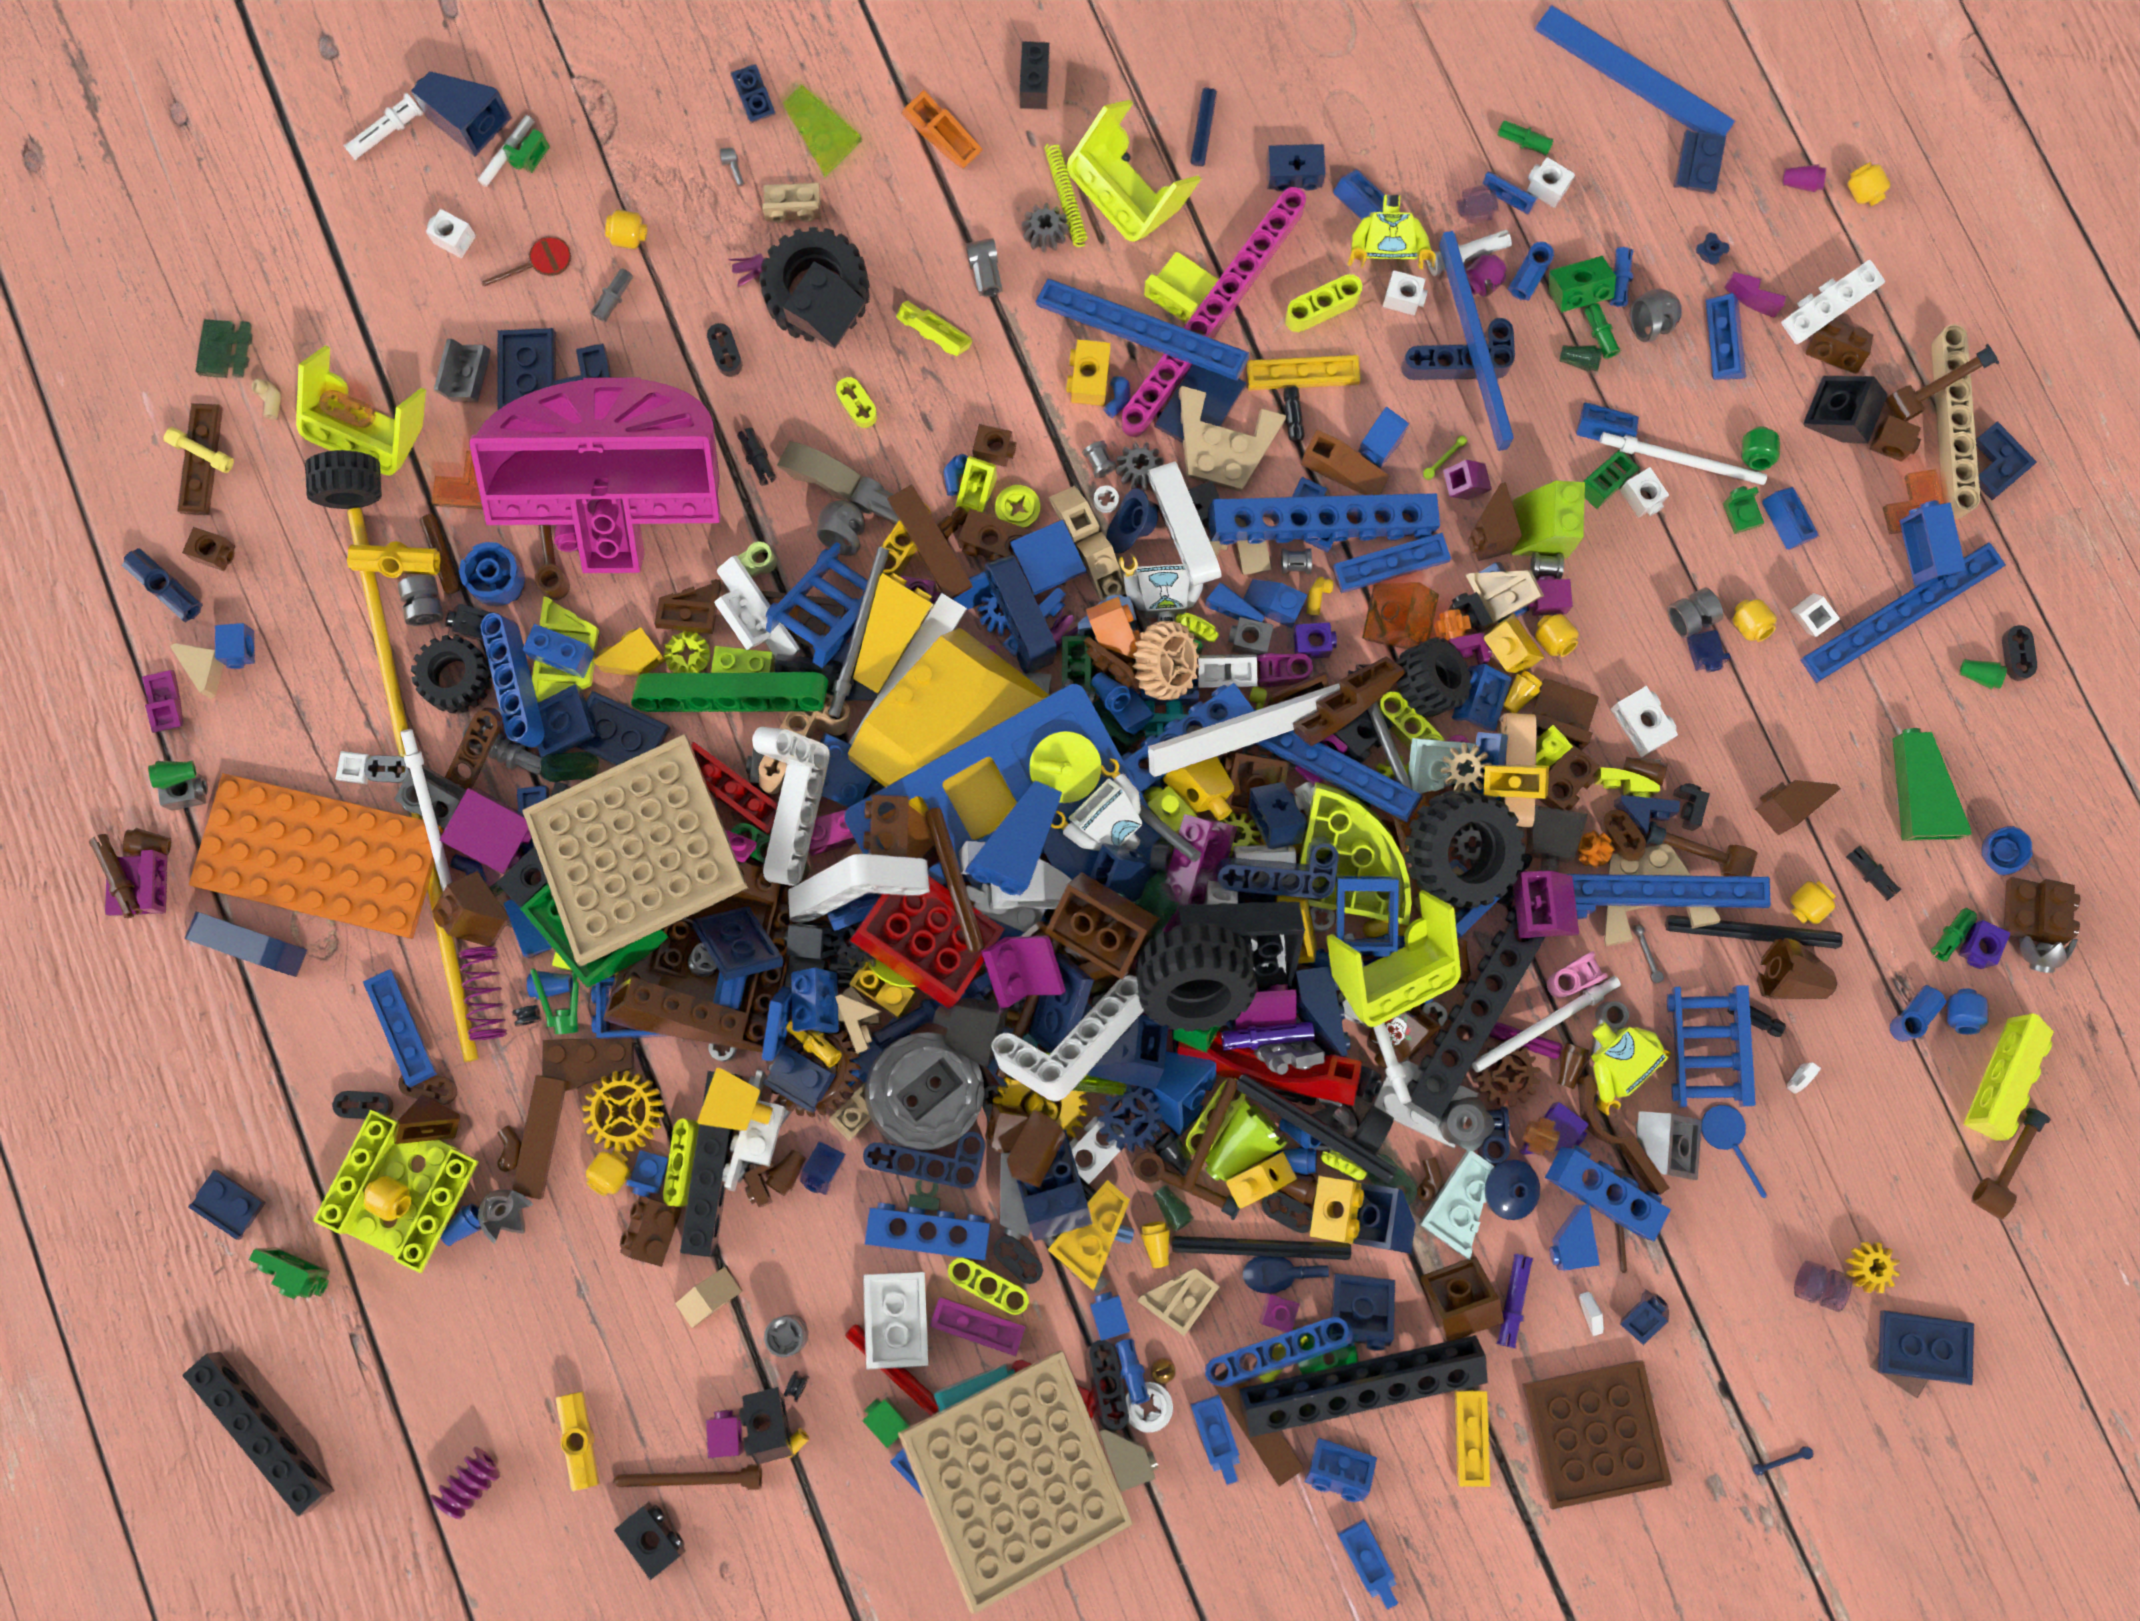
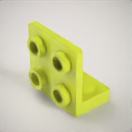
[1144,252,1219,324]

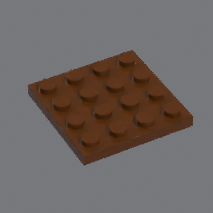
[1522,1360,1672,1510]

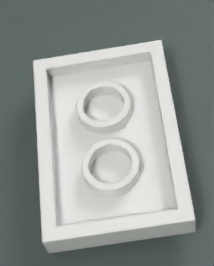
[1372,1061,1478,1148]
[863,1272,928,1370]

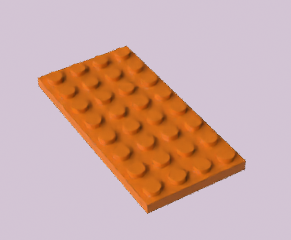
[189,773,444,939]

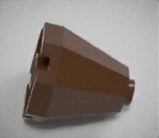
[1757,938,1837,999]

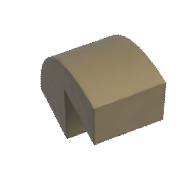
[777,441,862,501]

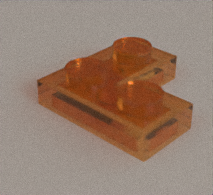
[432,451,483,510]
[1883,469,1944,535]

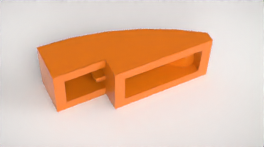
[901,90,983,169]

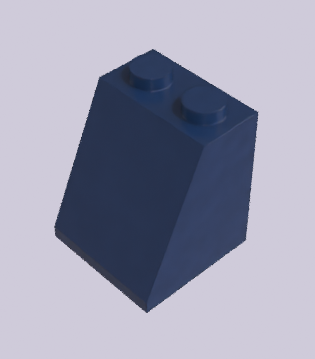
[411,71,512,157]

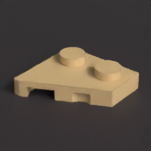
[1466,570,1544,624]
[1137,1268,1220,1336]

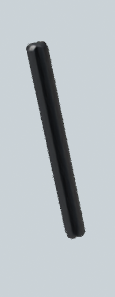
[1665,915,1843,949]
[1236,1074,1397,1183]
[1172,1236,1352,1260]

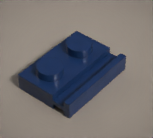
[1674,130,1727,194]
[763,1045,835,1113]
[188,1170,266,1240]

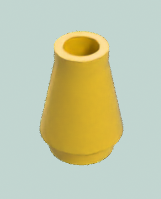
[1503,670,1543,714]
[1140,1221,1170,1268]

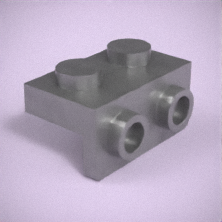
[434,339,491,402]

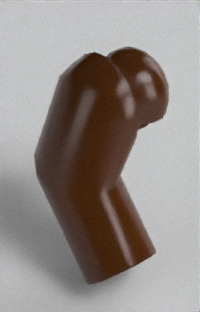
[497,1125,522,1172]

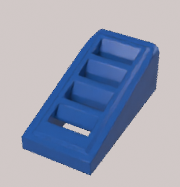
[1205,583,1265,623]

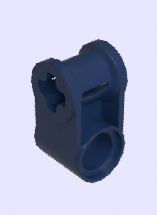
[1478,1106,1510,1165]

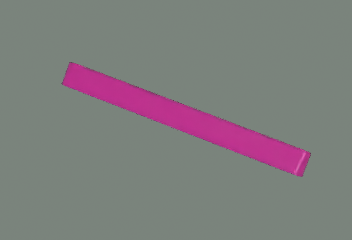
[1122,187,1306,437]

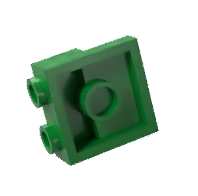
[249,1247,330,1299]

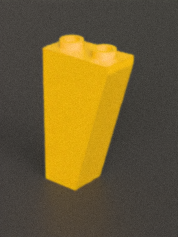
[853,572,934,694]

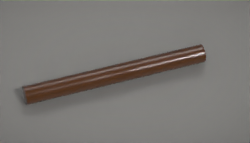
[1180,1077,1237,1193]

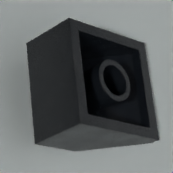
[783,262,866,349]
[1803,376,1888,444]

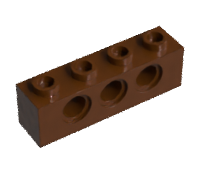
[958,508,1077,586]

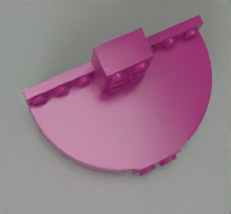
[469,377,721,573]

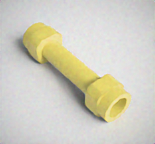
[164,427,234,474]

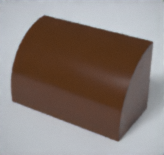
[1007,1109,1066,1187]

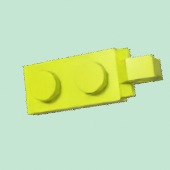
[896,301,973,356]

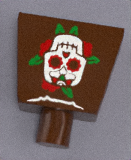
[1369,1006,1441,1068]

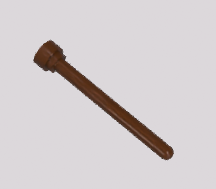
[614,1464,763,1490]

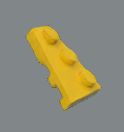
[1048,1180,1130,1291]

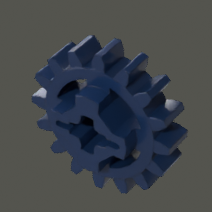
[1097,1085,1164,1153]

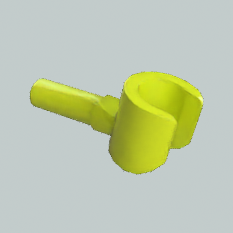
[1249,686,1267,710]

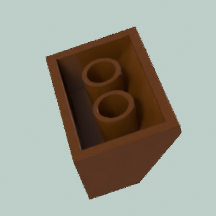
[1045,872,1159,980]

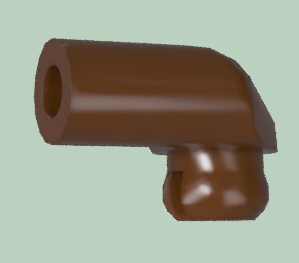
[1416,1157,1444,1201]

